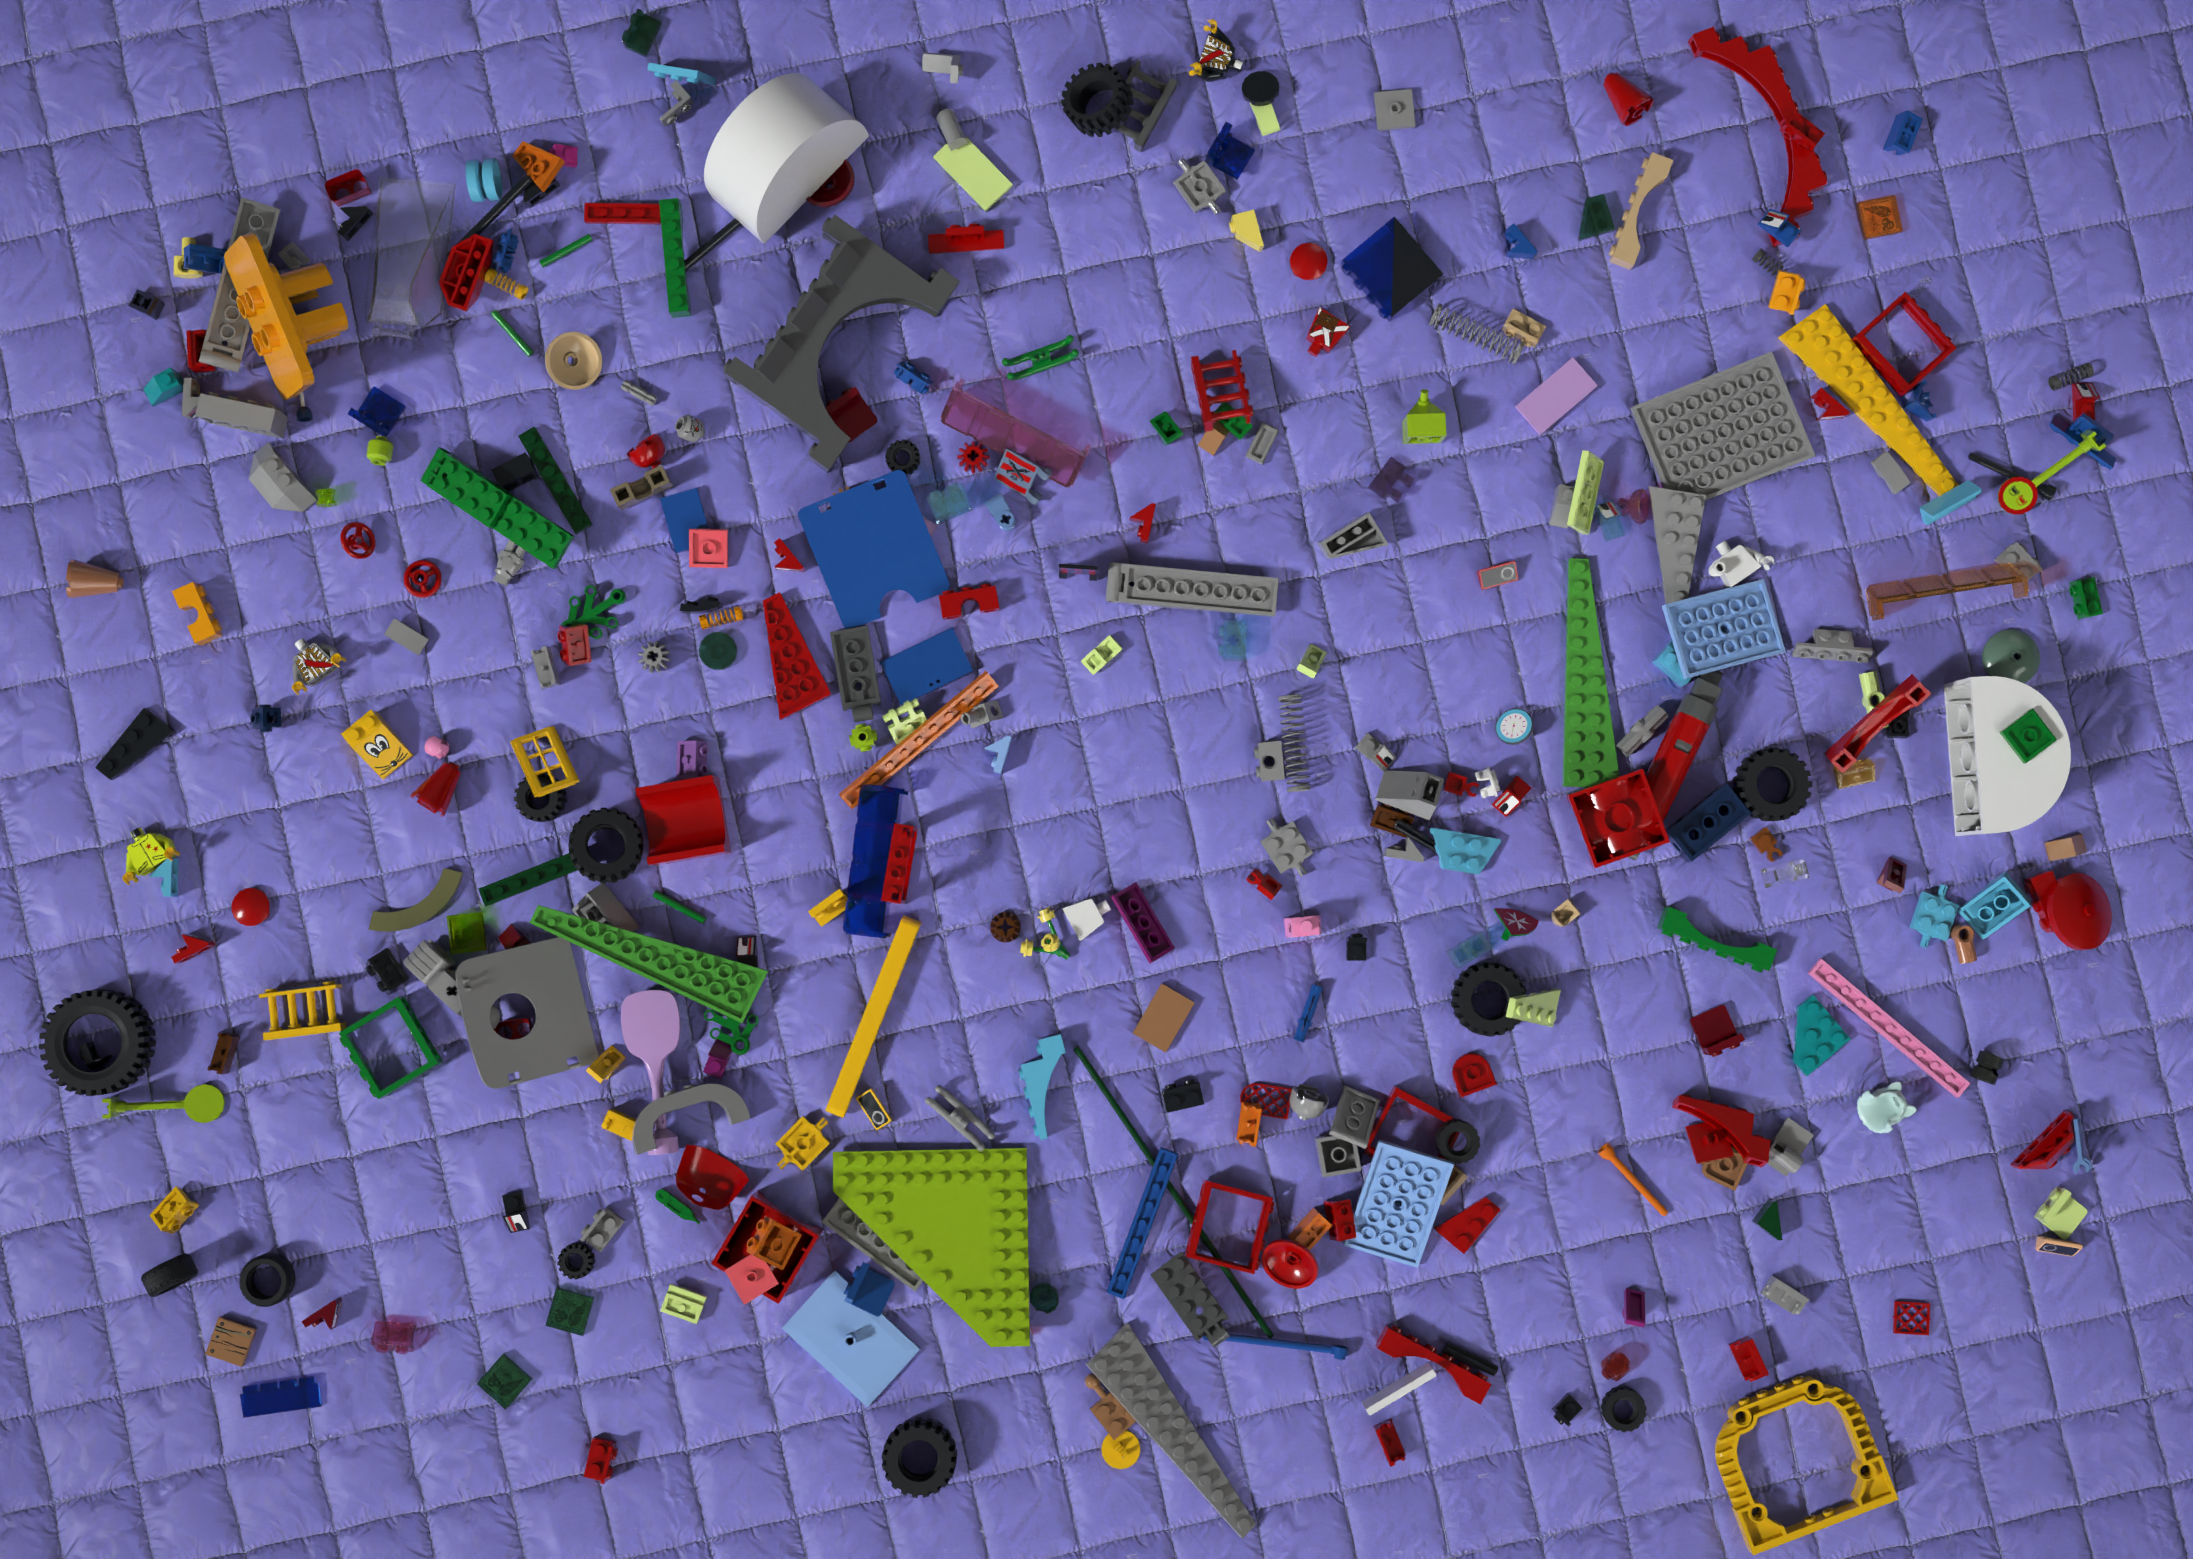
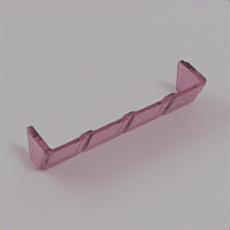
[940,379,1091,488]

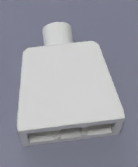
[1063,898,1111,941]

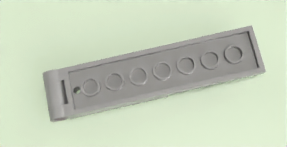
[199,197,280,373]
[1105,562,1279,617]

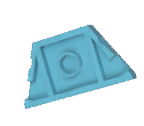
[1430,828,1501,875]

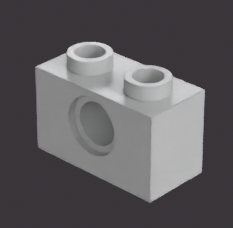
[1254,741,1285,782]

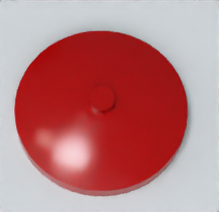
[2047,873,2112,950]

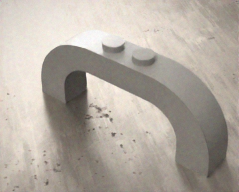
[632,1084,751,1155]

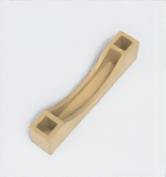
[1608,152,1673,270]

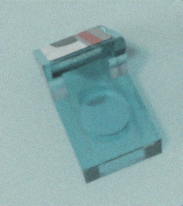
[1595,500,1625,542]

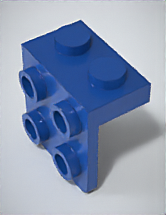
[843,1262,895,1317]

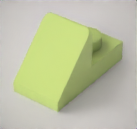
[1297,643,1327,678]

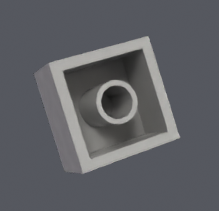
[1314,1134,1361,1177]

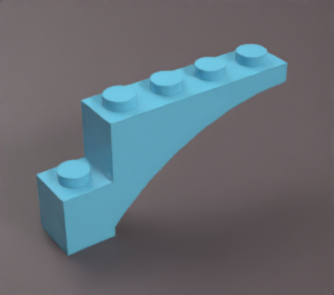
[1018,1033,1066,1140]

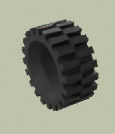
[1061,63,1134,137]

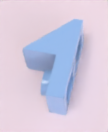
[984,736,1012,774]

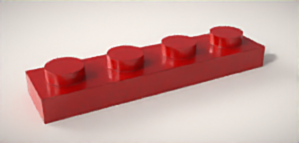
[584,203,661,225]

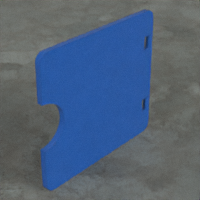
[798,470,950,629]

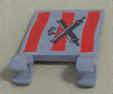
[993,447,1053,505]

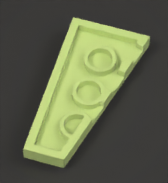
[1506,988,1561,1027]

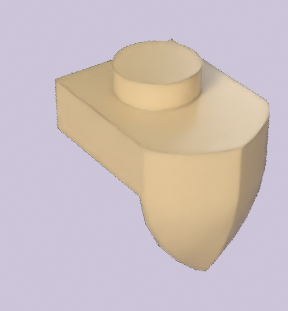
[1551,898,1581,927]

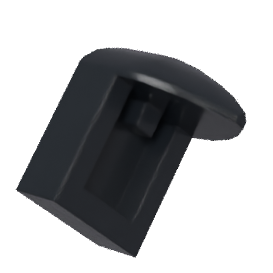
[79,1042,112,1070]

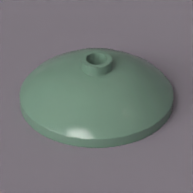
[1982,629,2040,683]

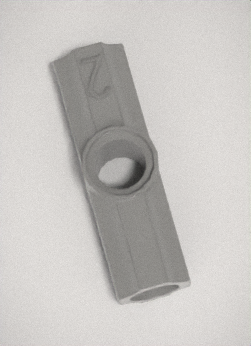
[1615,705,1669,757]

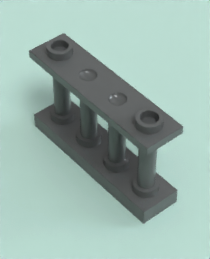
[1104,60,1178,152]

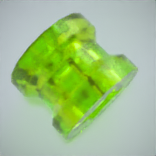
[315,489,336,507]

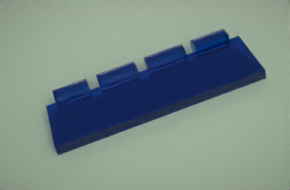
[240,1376,322,1418]

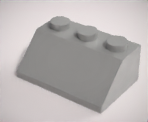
[572,884,639,932]

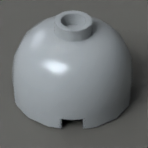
[1290,1084,1329,1120]

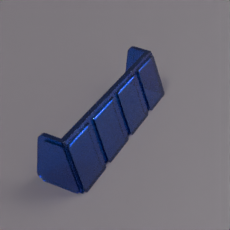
[843,784,909,938]

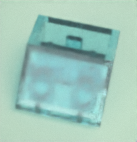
[927,482,972,525]

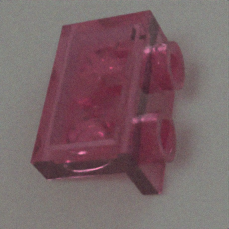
[371,1321,416,1354]

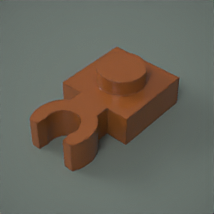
[1749,827,1783,862]

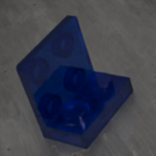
[1205,122,1255,180]
[348,387,406,437]

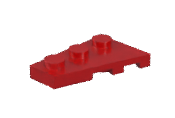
[1433,1196,1501,1254]

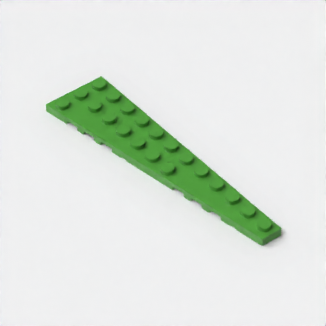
[1562,558,1619,788]

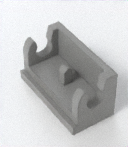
[531,646,561,690]
[1760,1275,1809,1315]

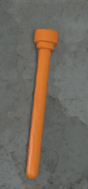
[1597,1143,1668,1216]

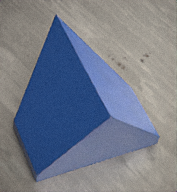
[1903,381,1937,422]

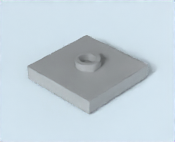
[1374,89,1416,131]

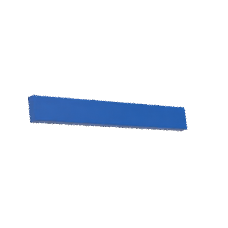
[1106,1147,1179,1299]

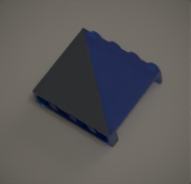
[1340,216,1443,322]

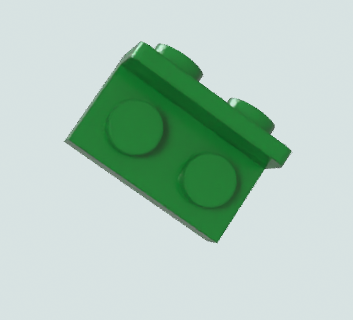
[2069,577,2103,620]

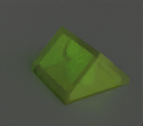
[446,912,487,954]

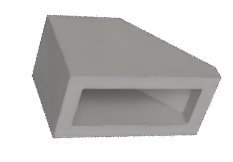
[1549,484,1575,529]

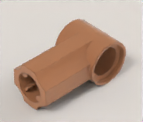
[1950,925,1977,964]

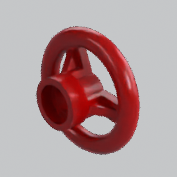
[340,522,376,559]
[404,560,442,598]

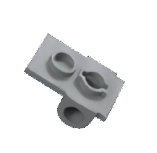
[1767,1117,1814,1176]

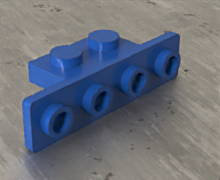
[2049,413,2116,470]

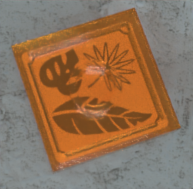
[1856,195,1903,240]

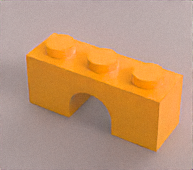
[172,582,222,645]

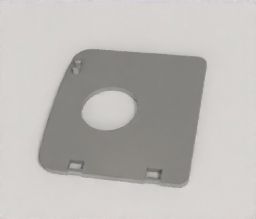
[455,937,598,1089]

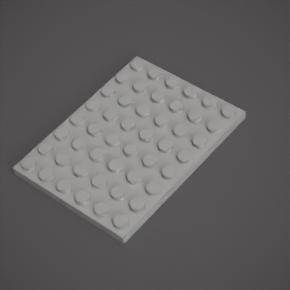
[1630,351,1815,501]

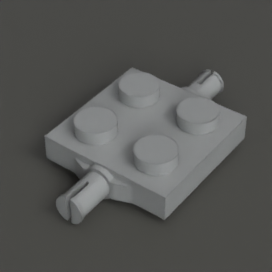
[1173,158,1226,215]
[1260,818,1313,877]

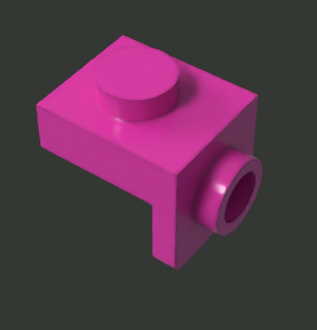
[548,144,578,168]

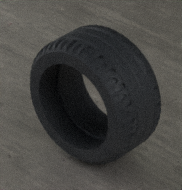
[141,1253,198,1297]
[239,1253,296,1307]

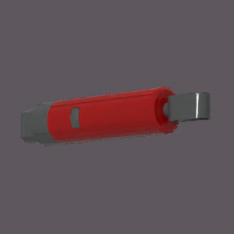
[1628,670,1723,861]

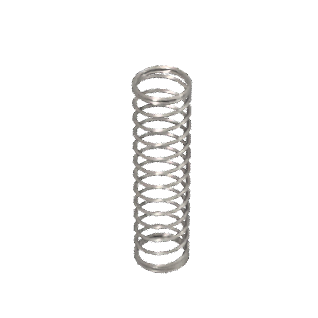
[1429,303,1525,365]
[1278,694,1311,792]

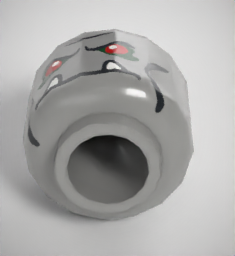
[675,414,705,443]

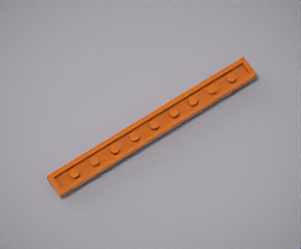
[839,671,999,809]

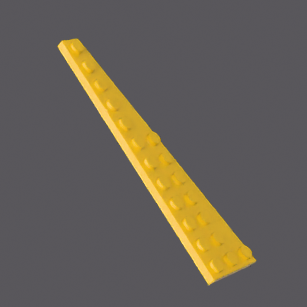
[1778,304,1958,496]

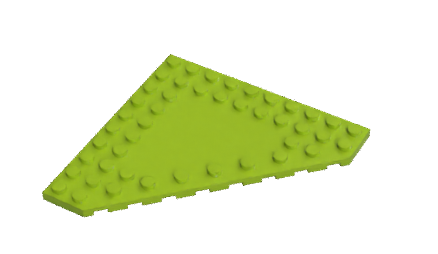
[833,1148,1030,1347]

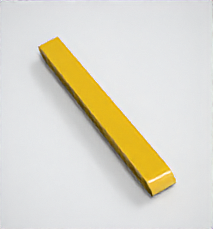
[825,915,921,1118]

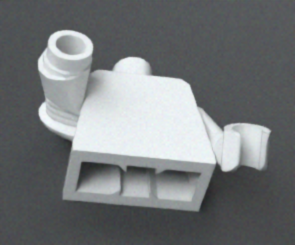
[1708,541,1775,589]

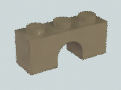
[610,465,673,510]

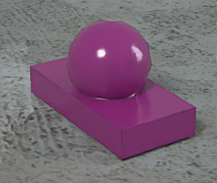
[1622,1288,1646,1328]

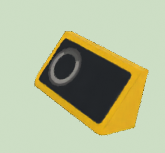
[856,1088,893,1131]

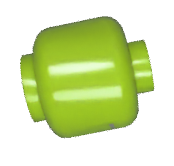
[366,436,394,466]

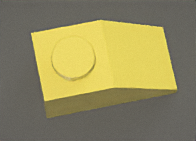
[1229,210,1264,252]

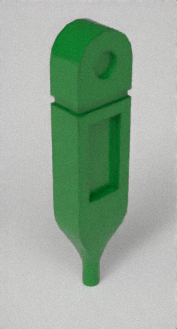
[655,1189,700,1224]

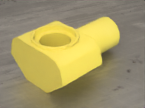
[173,237,203,279]

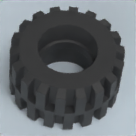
[514,773,567,822]

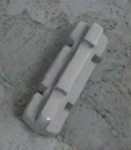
[621,380,657,406]

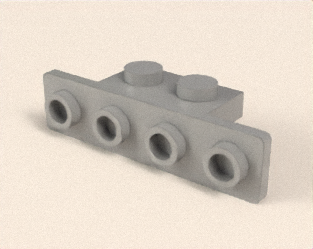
[1792,629,1873,663]

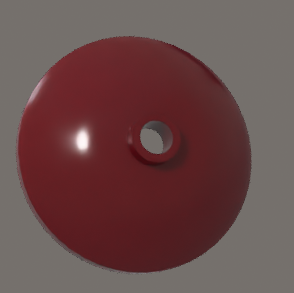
[806,159,855,207]

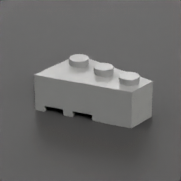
[1317,512,1388,559]

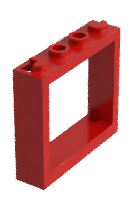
[1852,292,1957,397]
[881,823,918,904]
[1363,1086,1461,1160]
[1185,1179,1274,1274]

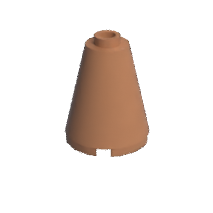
[66,560,124,598]

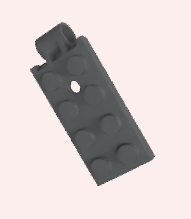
[830,626,881,722]
[1150,1252,1230,1348]

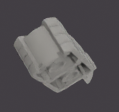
[403,939,500,1029]

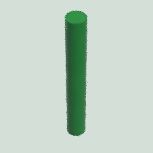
[539,234,592,268]
[491,310,534,357]
[652,890,707,924]

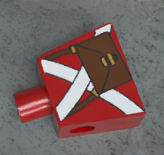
[1306,307,1350,357]

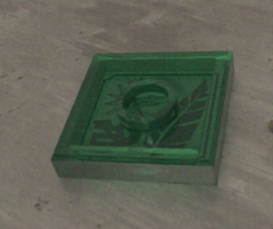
[545,1287,595,1336]
[477,1353,533,1410]

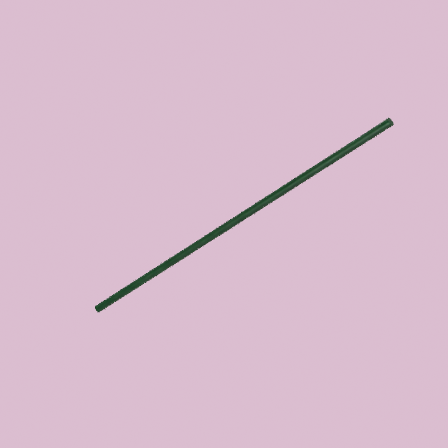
[1073,1046,1274,1338]

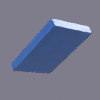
[660,488,709,554]

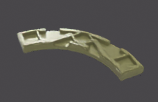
[368,868,464,932]

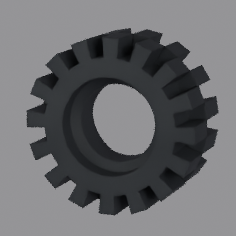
[885,439,921,476]
[557,1242,595,1280]

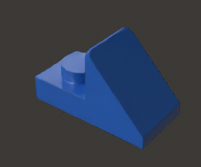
[1505,223,1538,259]

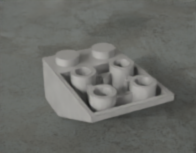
[1375,771,1444,820]

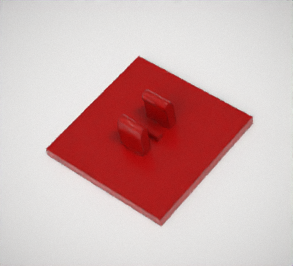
[1685,1122,1734,1164]

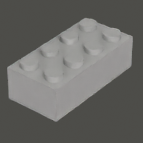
[195,392,288,439]

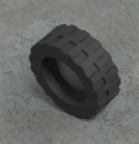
[1435,1119,1480,1164]
[1601,1386,1647,1432]

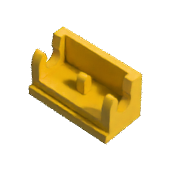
[601,1108,636,1141]

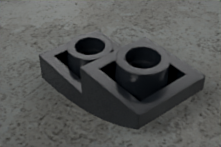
[680,597,723,614]
[1887,709,1910,739]

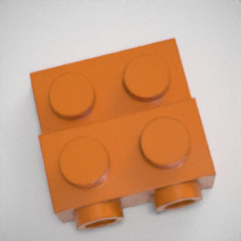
[746,1216,801,1270]

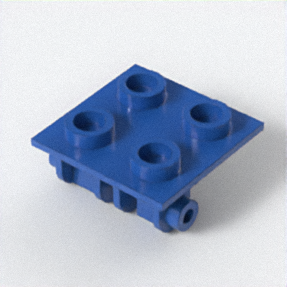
[492,228,519,273]

